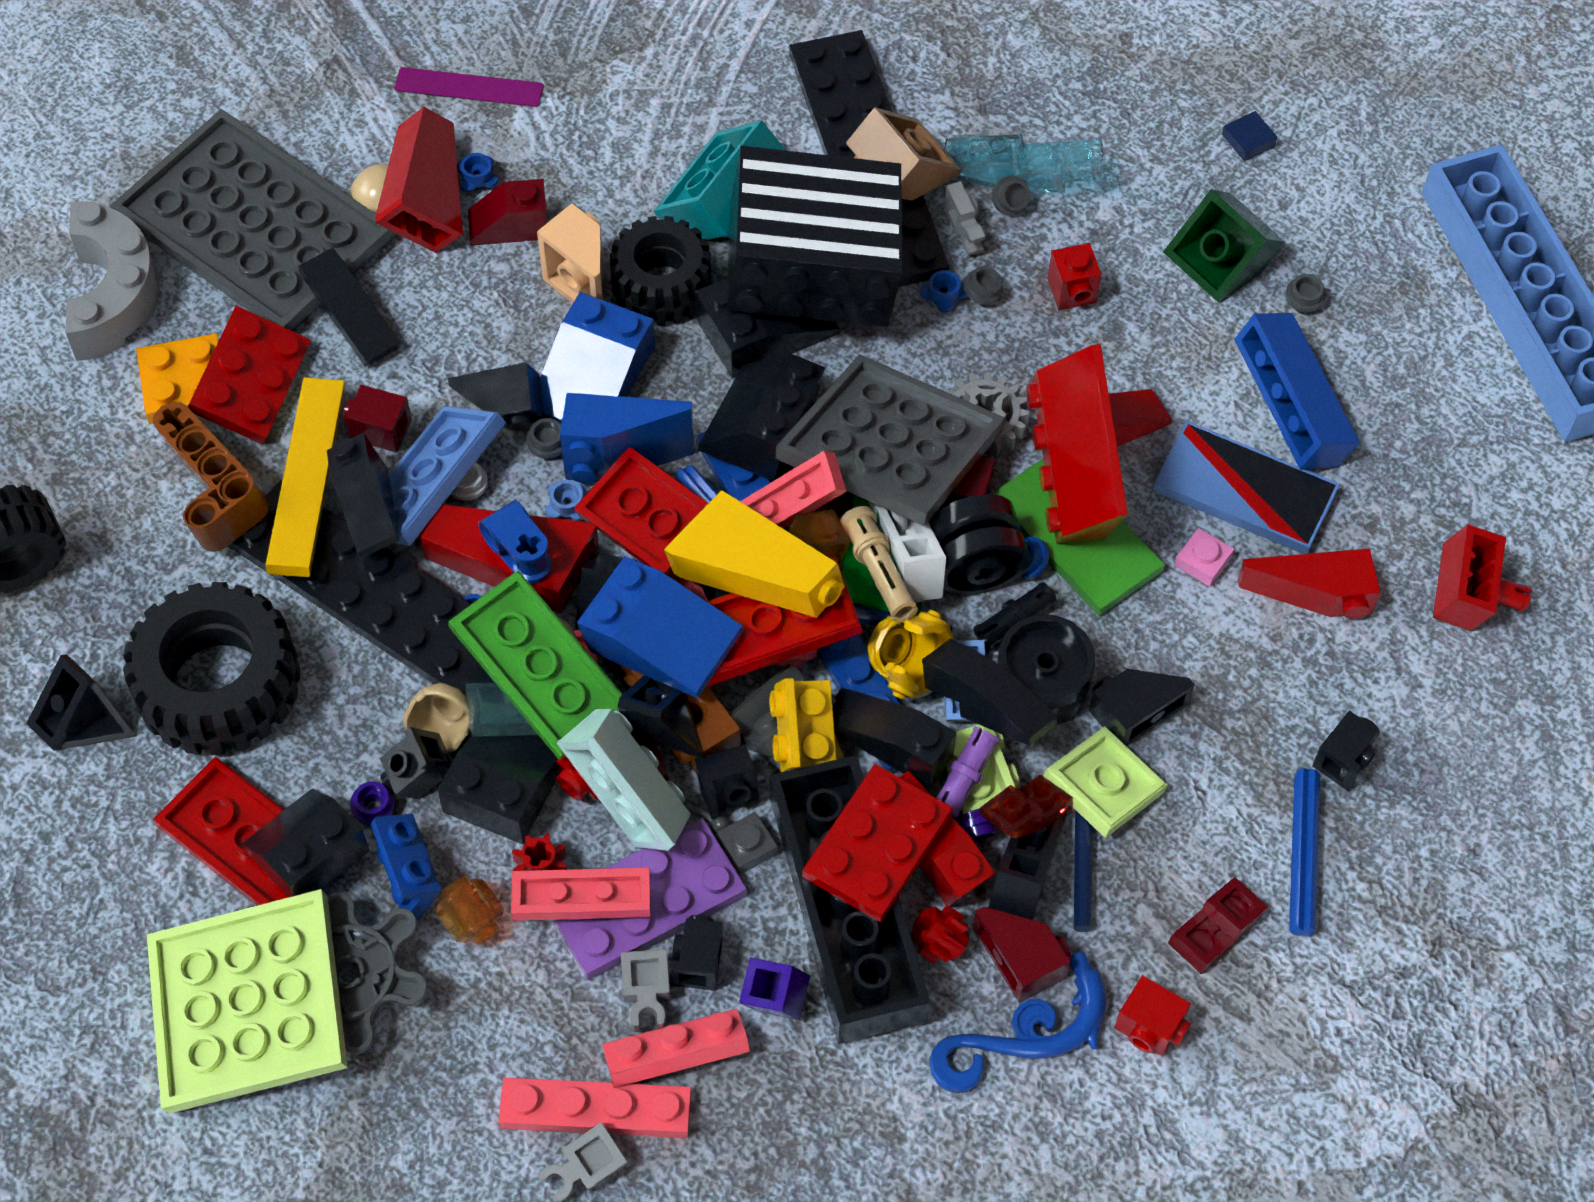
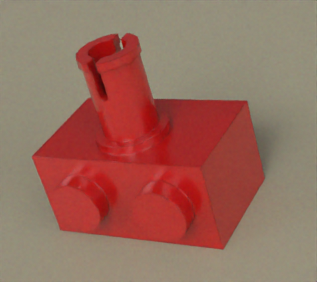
[1433,524,1532,631]

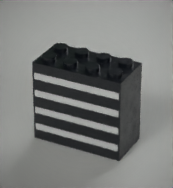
[726,145,902,327]

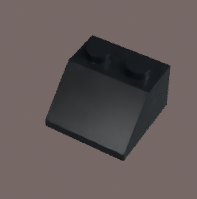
[241,788,370,898]

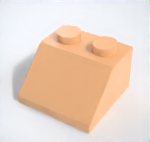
[537,203,605,303]

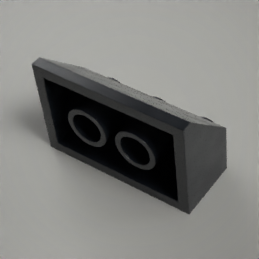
[697,352,826,481]

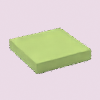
[1042,726,1168,838]

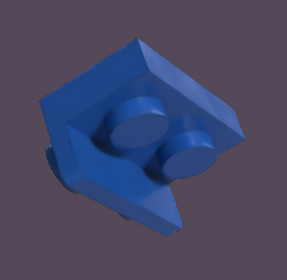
[371,814,442,919]

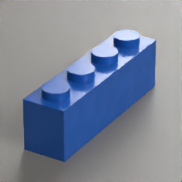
[1234,313,1360,469]

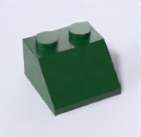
[1163,189,1285,302]

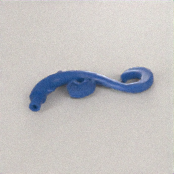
[929,952,1107,1093]

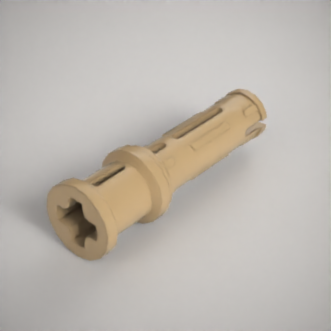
[839,506,918,622]

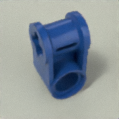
[478,500,552,584]

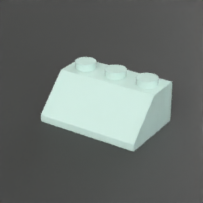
[557,709,691,850]

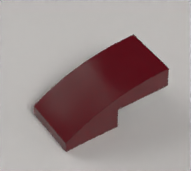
[1168,877,1268,974]

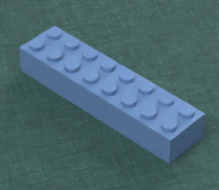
[1421,144,1594,442]

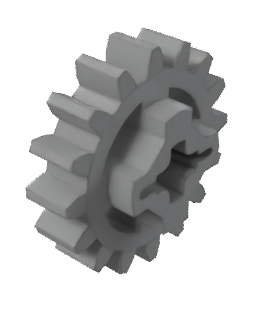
[945,372,1030,456]

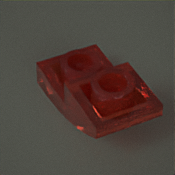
[979,774,1073,838]

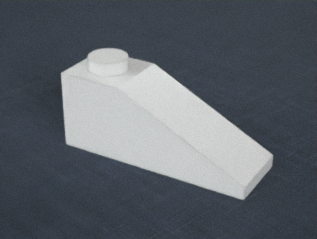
[869,501,946,603]

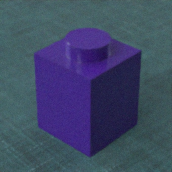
[739,957,811,1021]

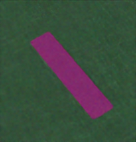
[394,67,543,107]

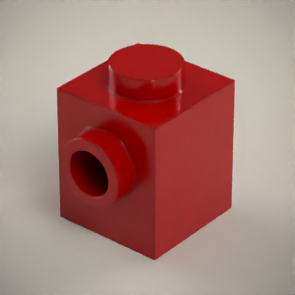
[1047,243,1102,311]
[1114,975,1192,1057]

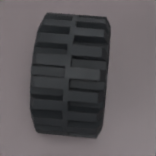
[610,216,711,326]
[0,484,66,594]

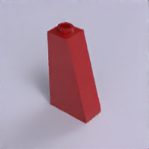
[375,107,463,253]
[419,504,599,614]

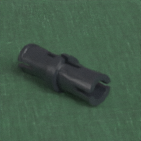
[973,582,1057,650]

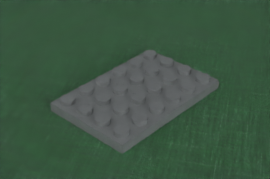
[110,109,395,331]

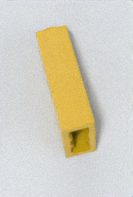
[664,490,845,618]

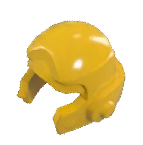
[867,609,954,700]

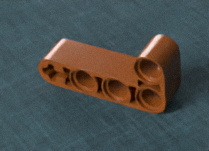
[153,401,269,552]

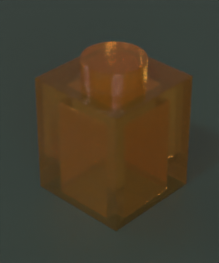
[788,509,850,565]

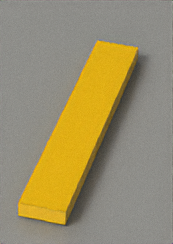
[266,377,345,577]

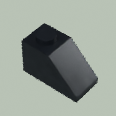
[448,362,545,431]
[1089,669,1195,746]

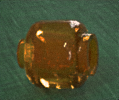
[436,875,504,945]

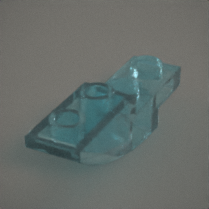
[944,134,1104,193]

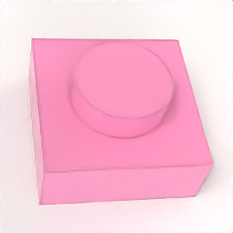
[1174,528,1234,587]

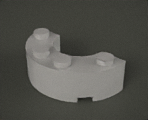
[65,202,159,361]

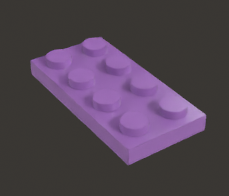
[553,817,747,981]

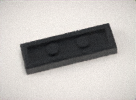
[298,248,400,367]

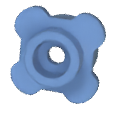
[545,480,589,521]

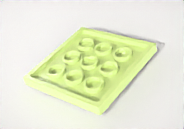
[147,889,348,1114]

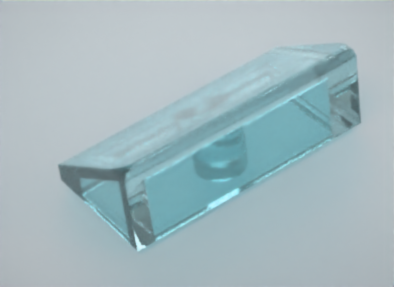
[466,683,538,736]

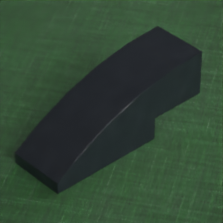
[922,638,1057,746]

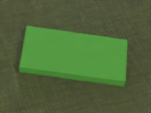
[991,459,1165,616]
[448,570,623,761]

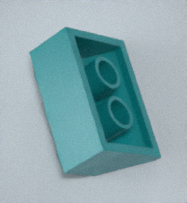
[653,120,787,240]

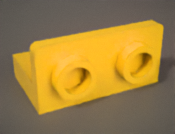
[769,678,836,772]

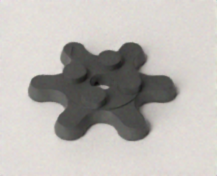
[328,893,428,1054]

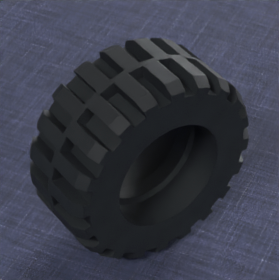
[123,582,300,755]

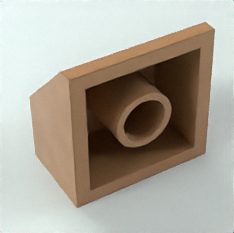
[846,107,963,201]

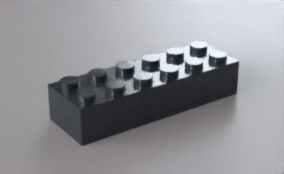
[769,755,931,1044]

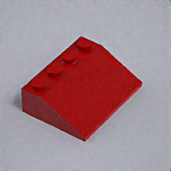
[1026,344,1128,544]

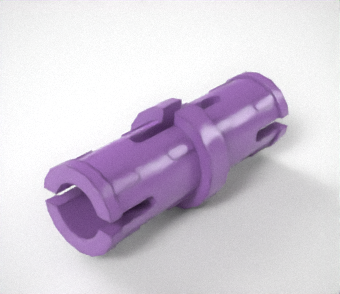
[936,726,1000,818]

